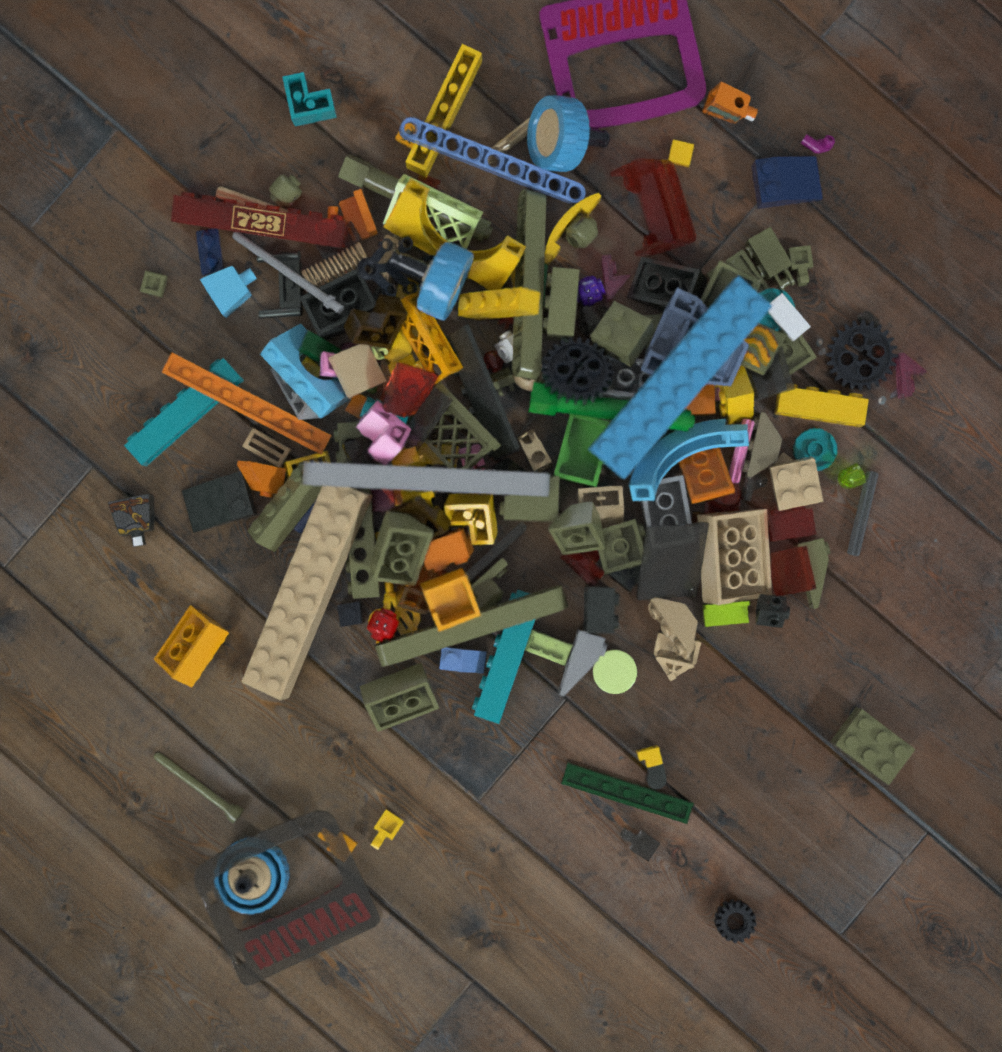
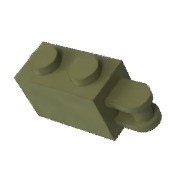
[744,227,795,291]

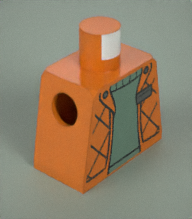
[702,82,758,123]

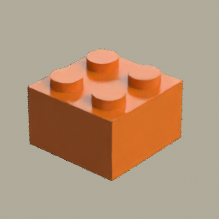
[424,526,475,572]

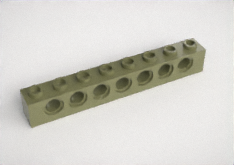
[334,421,381,599]

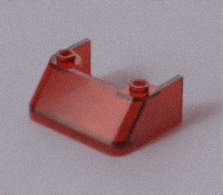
[610,158,696,256]

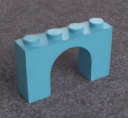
[260,324,352,418]

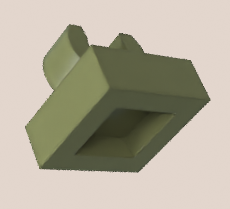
[489,367,515,396]

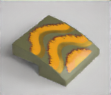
[741,323,786,376]

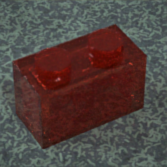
[767,506,817,542]

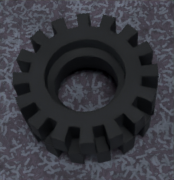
[714,899,757,943]

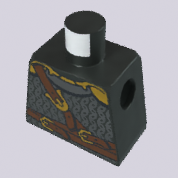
[108,494,155,547]

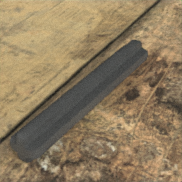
[847,471,878,556]

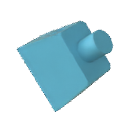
[200,266,257,318]

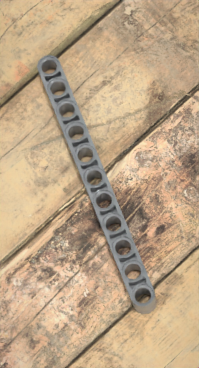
[303,462,550,496]

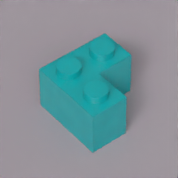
[282,72,337,126]

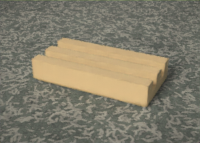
[242,428,291,468]

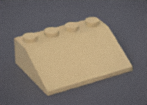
[697,509,772,605]

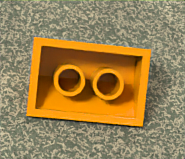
[154,605,229,688]

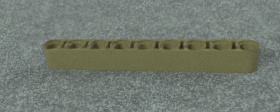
[512,189,546,380]
[374,585,569,667]

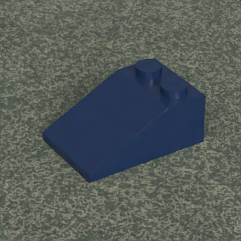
[751,156,823,209]

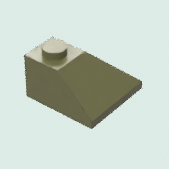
[548,501,605,555]

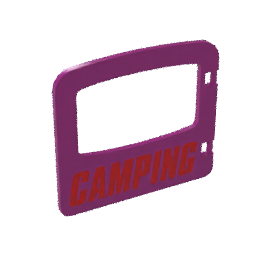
[539,0,706,129]

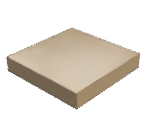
[328,344,386,398]

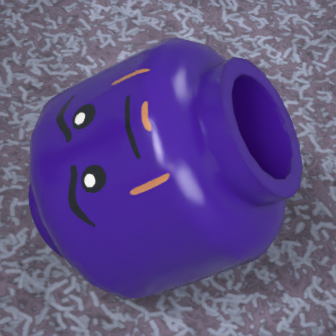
[577,275,606,307]

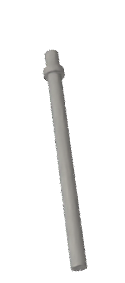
[232,231,344,313]

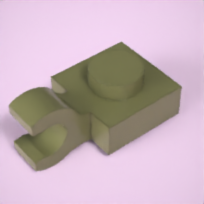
[787,245,813,287]

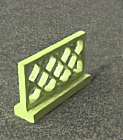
[383,174,483,250]

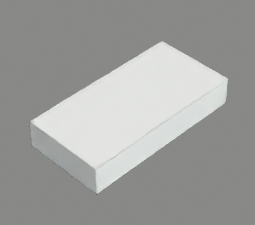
[768,293,811,342]

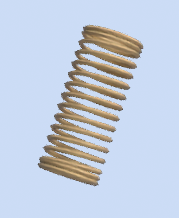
[301,242,369,288]

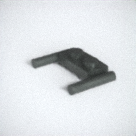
[257,251,303,319]

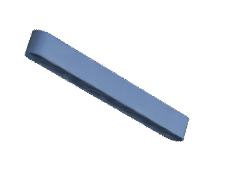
[399,117,585,204]

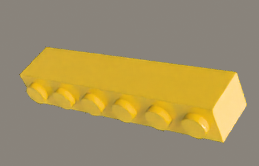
[406,44,482,178]

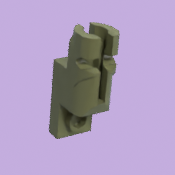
[470,558,508,609]

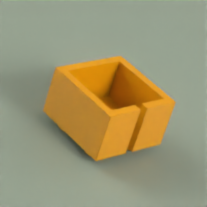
[420,568,481,632]

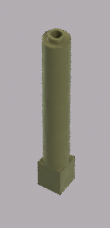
[338,155,493,242]

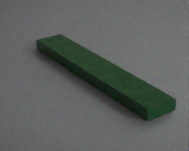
[561,762,694,824]

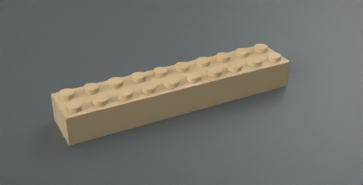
[241,486,373,700]

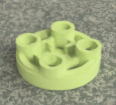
[593,650,637,694]

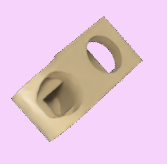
[517,429,552,473]

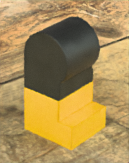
[636,745,666,789]

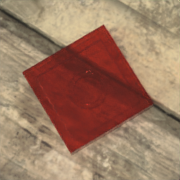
[770,545,817,596]

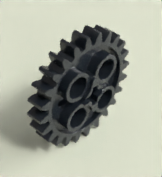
[825,319,898,391]
[541,337,614,405]

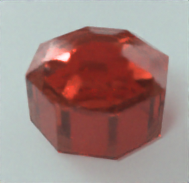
[483,350,504,373]

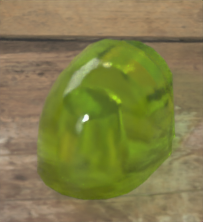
[838,463,866,489]

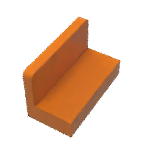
[339,189,378,243]

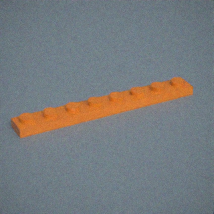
[162,353,332,455]

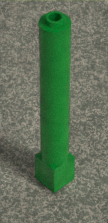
[529,382,695,432]

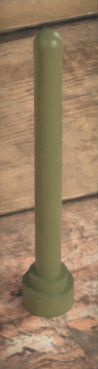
[154,752,244,824]

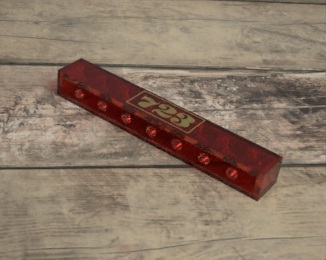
[171,191,350,248]

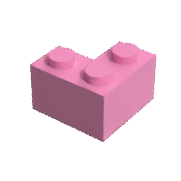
[356,401,411,466]

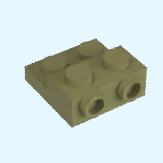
[598,519,652,574]

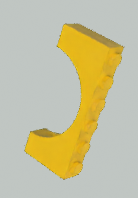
[383,178,526,291]

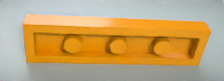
[401,292,463,385]

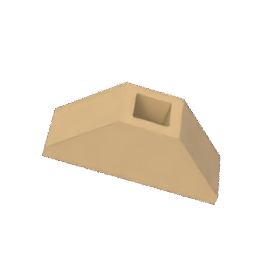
[648,597,698,660]

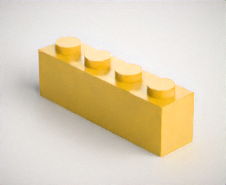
[458,287,540,320]
[774,383,869,427]

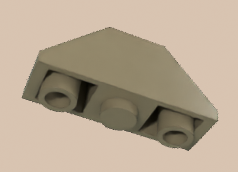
[742,412,782,479]

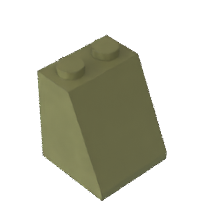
[500,476,559,523]

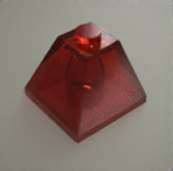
[380,361,438,418]

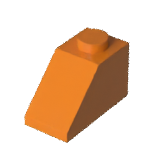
[237,461,286,498]

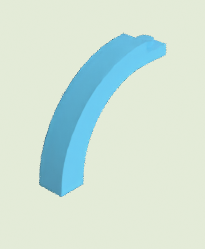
[630,419,749,501]

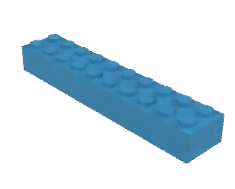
[587,276,772,479]

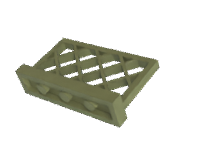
[407,382,501,470]

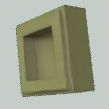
[140,270,168,298]

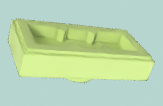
[525,629,573,666]

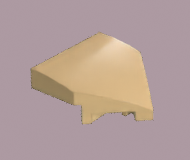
[653,631,701,681]

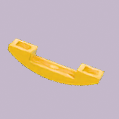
[544,193,601,266]

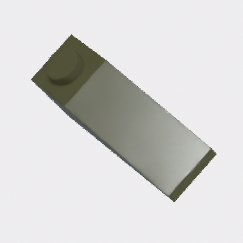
[794,538,830,609]

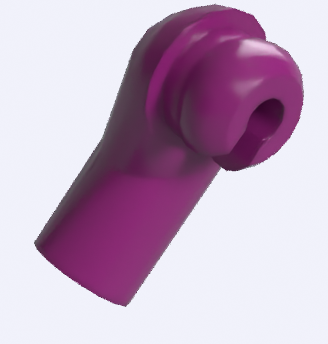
[801,134,835,154]

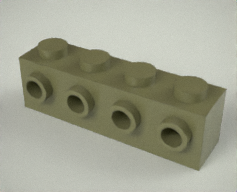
[248,463,322,552]

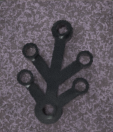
[357,237,435,296]

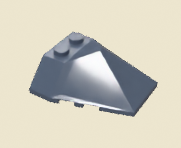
[640,288,749,386]

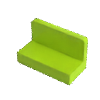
[702,601,750,627]

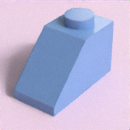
[439,647,486,673]

